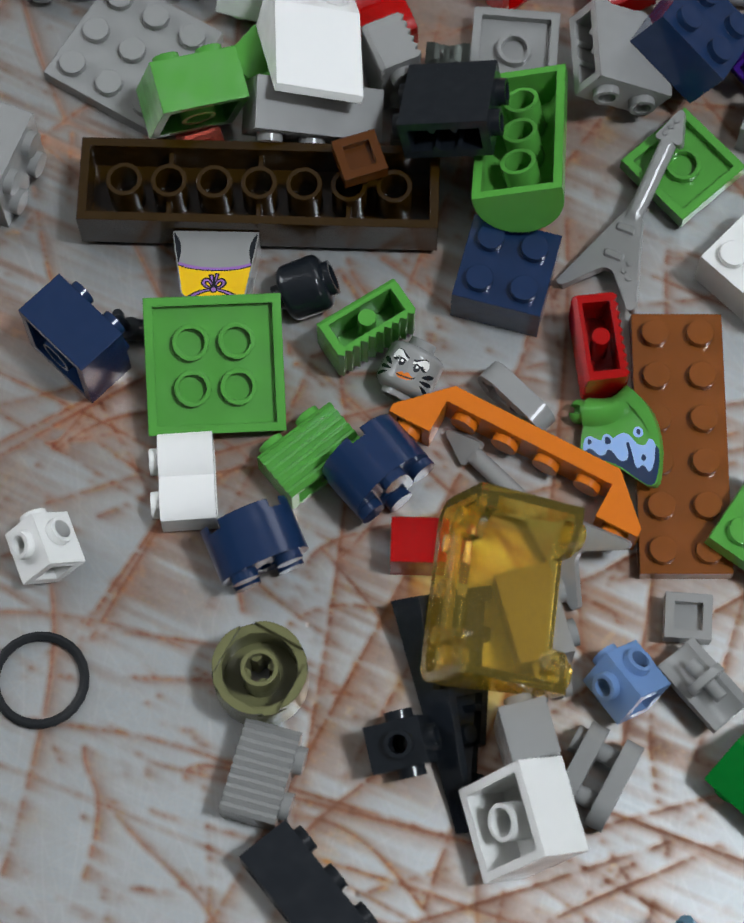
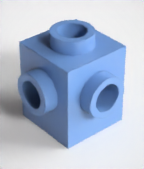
[583,640,671,725]

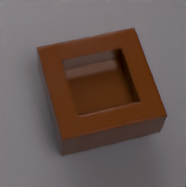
[331,129,388,188]

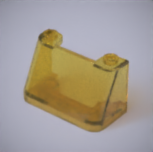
[421,482,586,698]

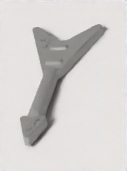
[557,110,686,314]
[446,430,632,610]

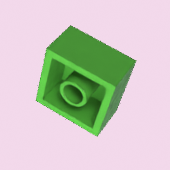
[136,43,250,139]

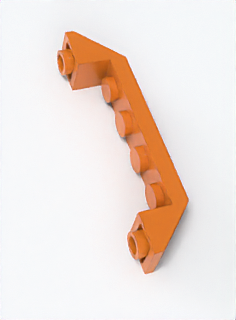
[389,386,642,551]

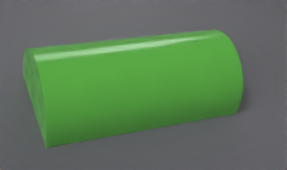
[471,64,568,233]

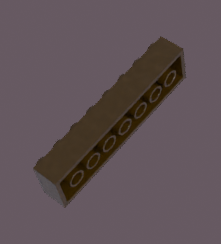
[76,137,440,251]

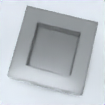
[662,591,713,645]

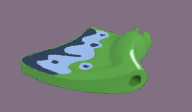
[569,384,664,489]

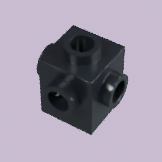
[362,707,442,780]

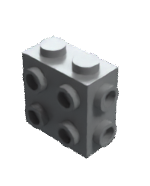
[569,0,672,116]

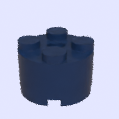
[322,414,435,524]
[200,495,309,593]

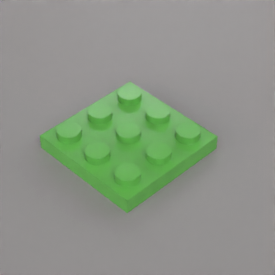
[142,293,287,436]

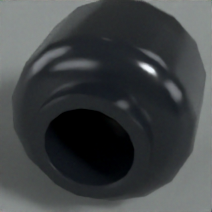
[270,255,340,321]

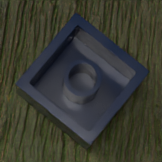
[630,0,744,104]
[450,214,562,337]
[18,274,132,403]

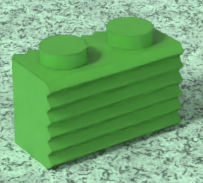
[316,279,415,376]
[257,402,360,509]

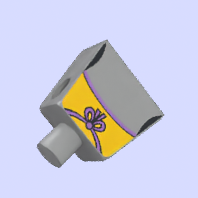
[173,231,261,297]

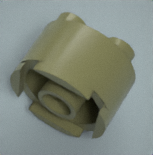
[211,621,309,726]

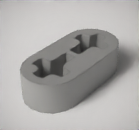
[478,361,555,431]

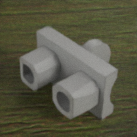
[657,637,744,734]

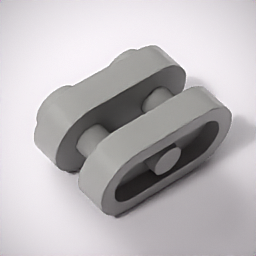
[566,721,645,833]

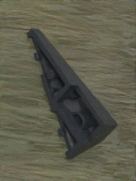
[391,586,493,834]

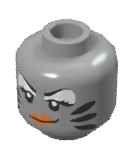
[376,336,443,402]

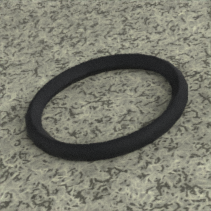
[0,632,90,729]

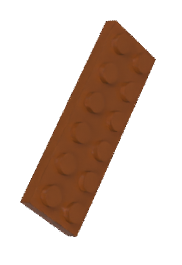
[629,314,734,579]

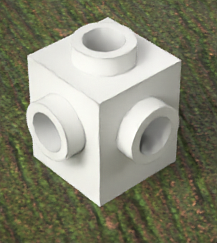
[5,508,86,585]

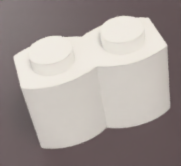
[149,431,219,532]

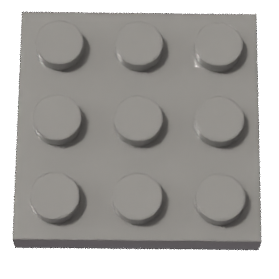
[43,0,224,137]

